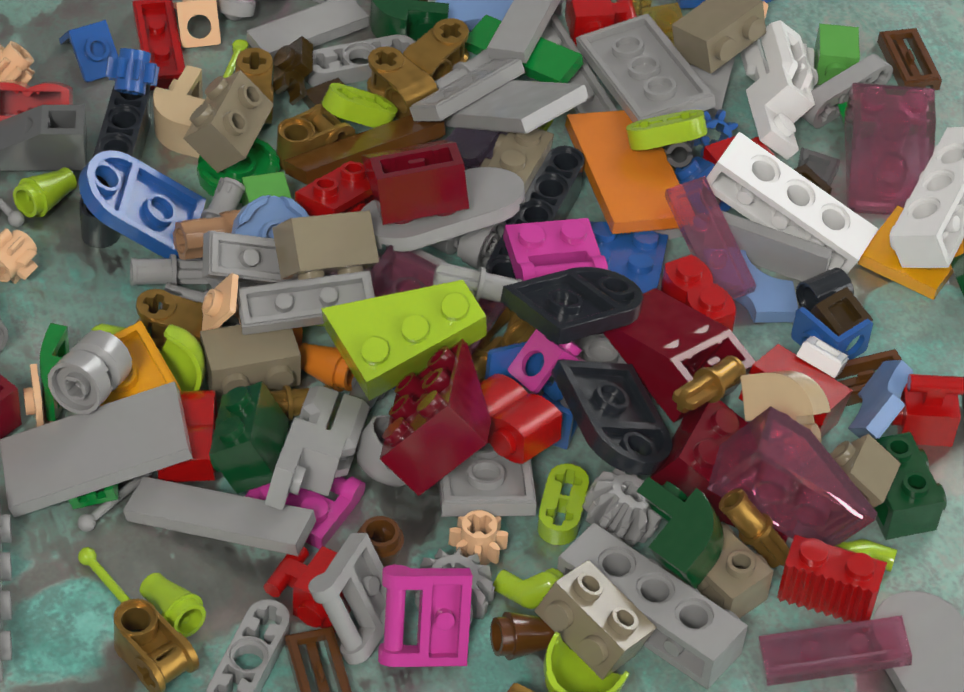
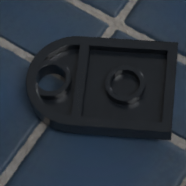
[500,267,643,345]
[551,360,672,475]

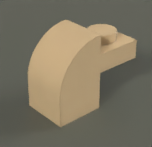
[153,65,205,158]
[740,370,831,464]

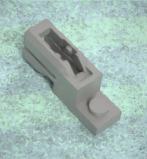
[264,386,370,510]

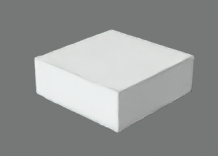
[796,336,849,378]

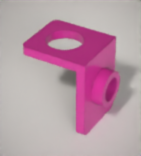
[508,329,585,394]

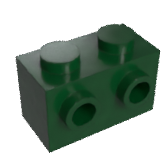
[209,381,289,494]
[871,432,947,540]

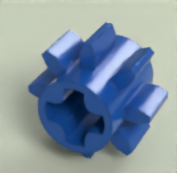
[106,48,159,96]
[694,109,738,157]

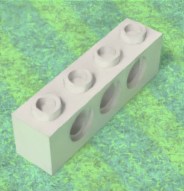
[889,127,964,268]
[701,132,878,274]

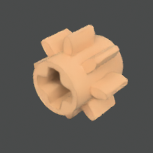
[0,41,35,84]
[0,228,38,284]
[448,510,508,565]

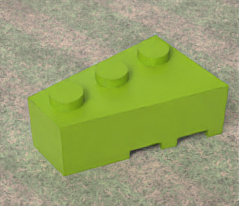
[321,280,487,401]

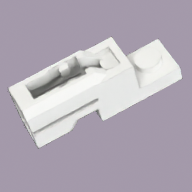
[741,20,815,160]

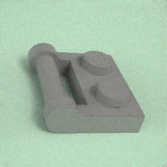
[308,533,386,665]

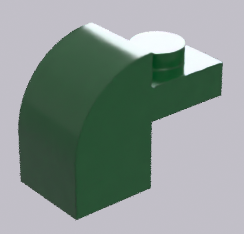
[370,0,449,41]
[636,477,724,589]

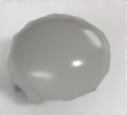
[356,415,406,487]

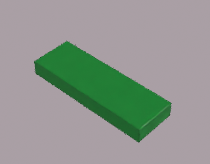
[465,15,584,83]

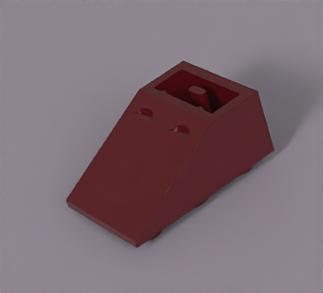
[361,140,469,225]
[603,288,756,423]
[380,339,491,496]
[650,400,802,543]

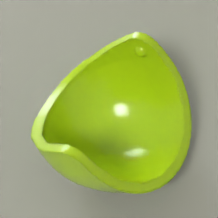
[160,324,205,391]
[543,631,630,692]

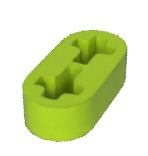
[321,83,398,128]
[626,110,708,150]
[537,463,589,545]

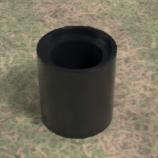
[796,267,854,312]

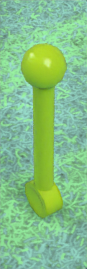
[223,39,248,78]
[78,547,130,603]

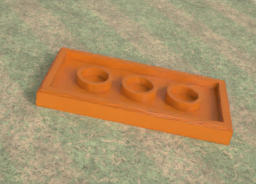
[565,110,695,234]

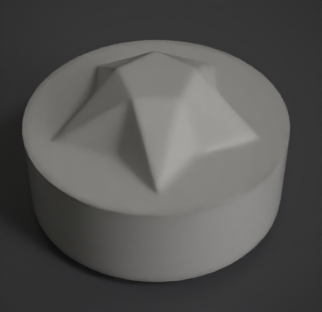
[216,0,256,21]

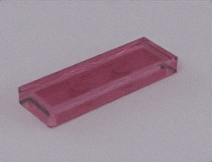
[665,176,756,299]
[758,615,912,686]

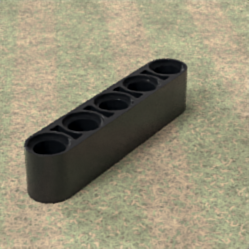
[79,85,152,248]
[486,146,585,311]

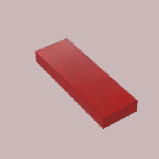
[132,0,185,91]

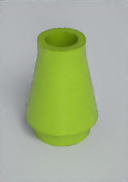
[13,167,77,218]
[139,573,206,637]

